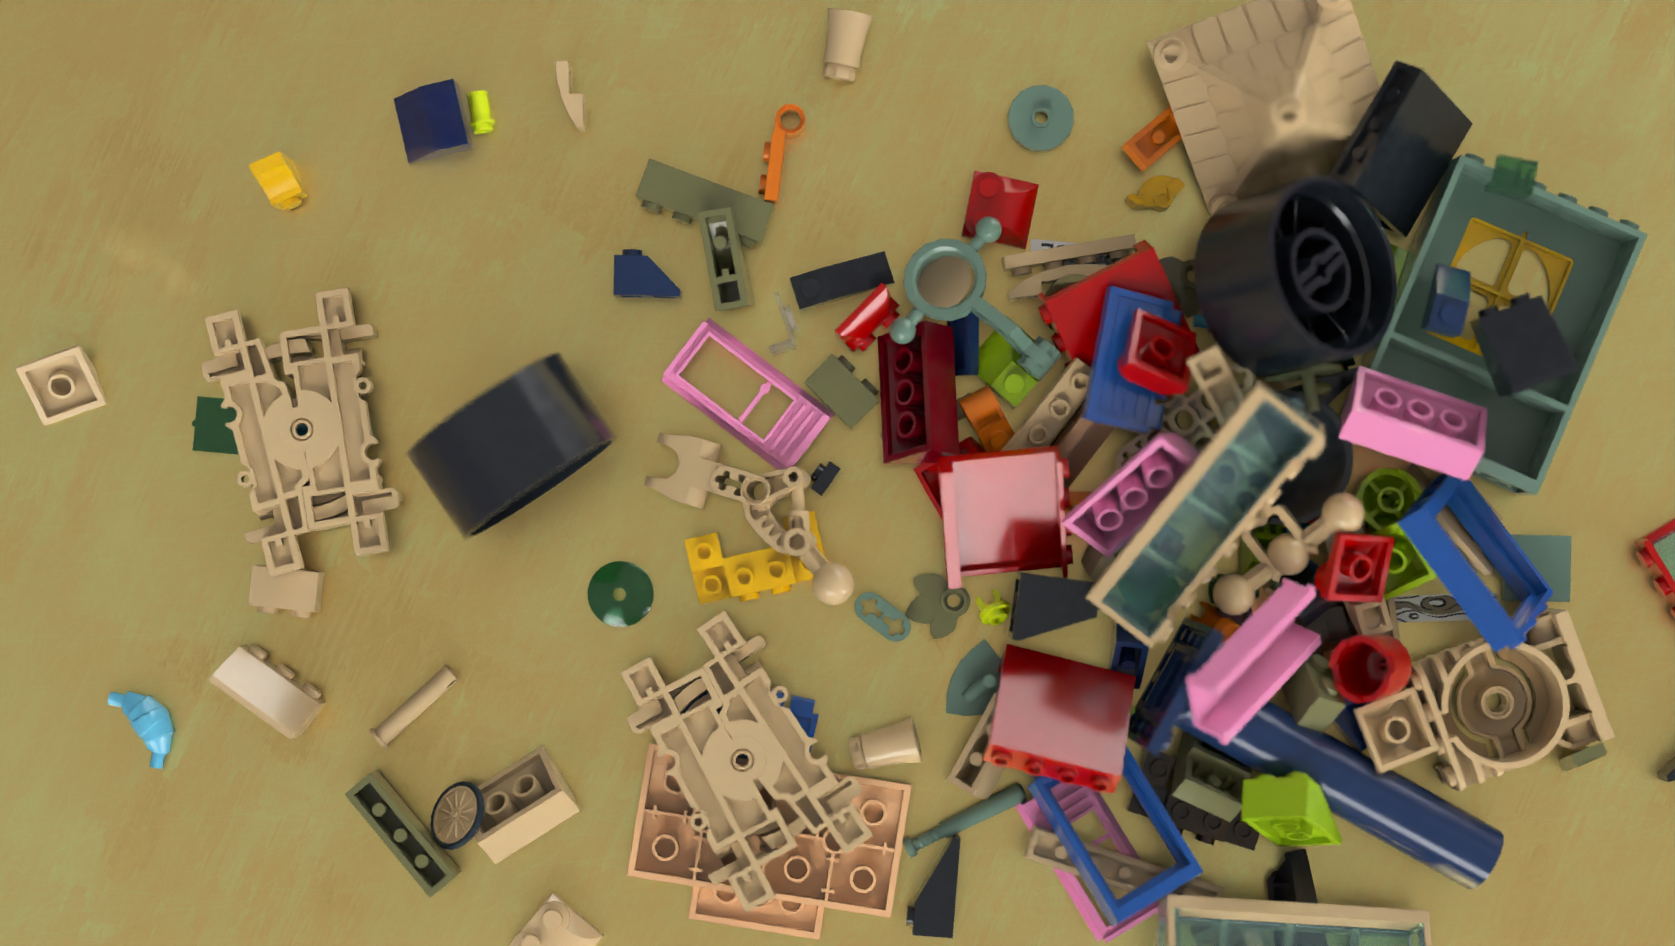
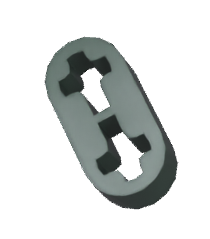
[855,592,911,642]

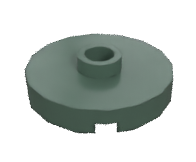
[1008,85,1074,152]

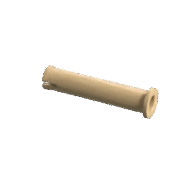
[369,665,459,749]

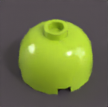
[1355,468,1422,532]

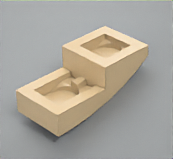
[555,61,586,131]

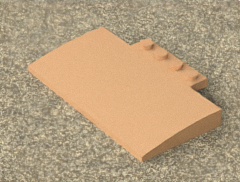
[627,743,912,940]

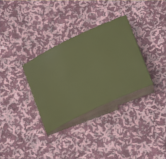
[1172,730,1252,822]

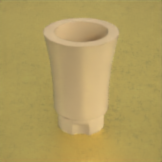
[823,8,873,82]
[849,717,923,770]

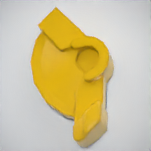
[1126,175,1186,212]

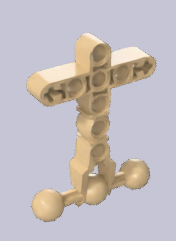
[1115,364,1365,615]

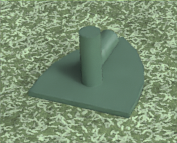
[946,639,1001,716]

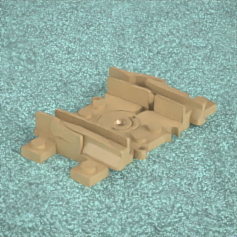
[201,287,403,576]
[620,611,873,912]

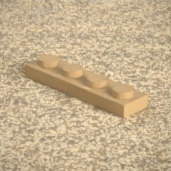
[1001,234,1136,276]

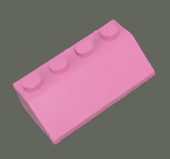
[1338,366,1488,481]
[1061,432,1207,558]

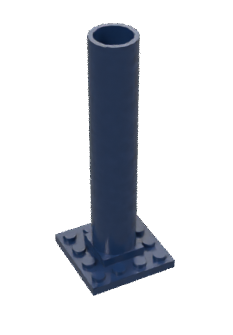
[1127,618,1504,889]

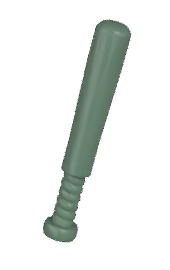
[903,783,1027,858]

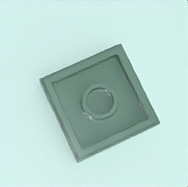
[1501,534,1571,602]

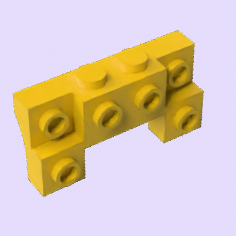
[684,511,825,605]

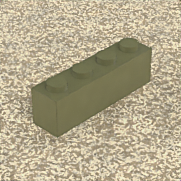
[636,159,775,248]
[344,770,461,897]

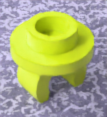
[976,589,1011,626]

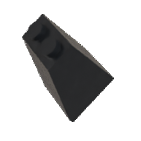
[1470,292,1580,397]
[1008,572,1105,641]

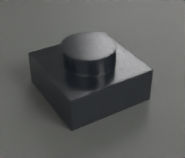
[811,461,841,496]

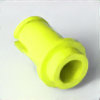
[466,90,495,134]

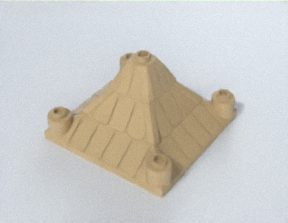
[1147,0,1380,217]

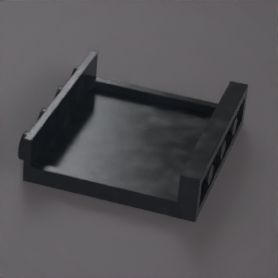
[1328,60,1473,238]

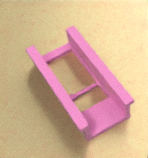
[661,318,835,470]
[1186,578,1321,745]
[1015,782,1160,943]

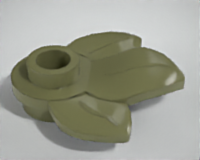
[1159,257,1201,318]
[906,574,970,639]

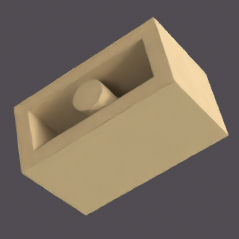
[248,565,325,618]

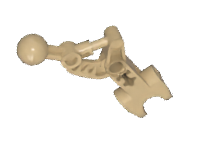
[644,433,854,605]

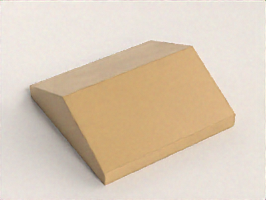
[16,344,107,426]

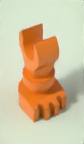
[1191,601,1240,643]

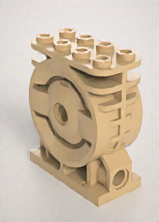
[1405,608,1615,791]

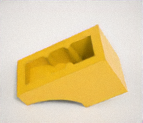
[249,151,308,211]

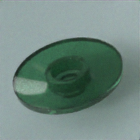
[587,561,654,627]

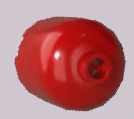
[1329,634,1412,703]

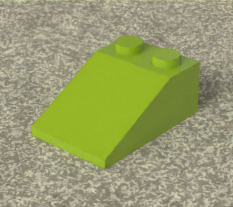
[1242,772,1342,847]

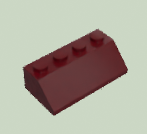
[877,320,960,465]

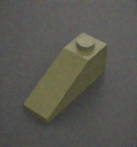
[698,206,754,311]

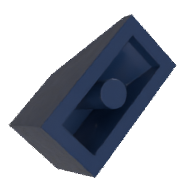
[613,249,682,299]
[1420,264,1471,338]
[1108,612,1150,689]

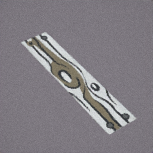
[1394,593,1497,622]

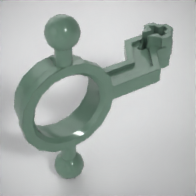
[890,216,1062,381]

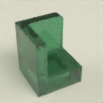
[1485,155,1538,199]

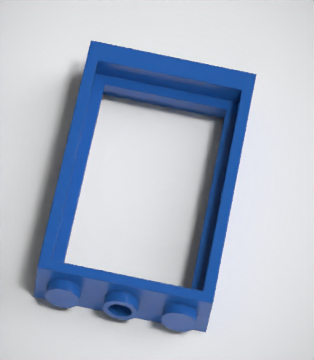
[1398,473,1554,652]
[1028,746,1203,927]

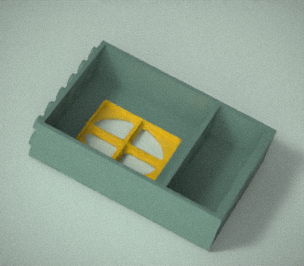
[1339,153,1648,496]

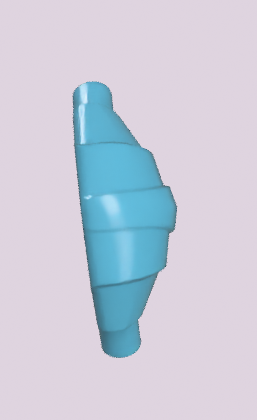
[108,691,174,769]

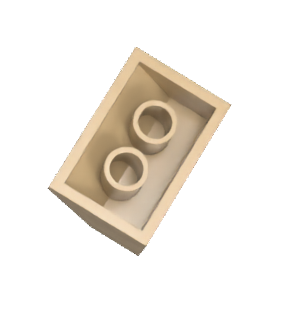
[208,644,326,739]
[474,746,580,864]

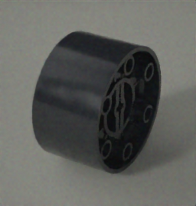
[1194,176,1397,377]
[407,353,617,540]

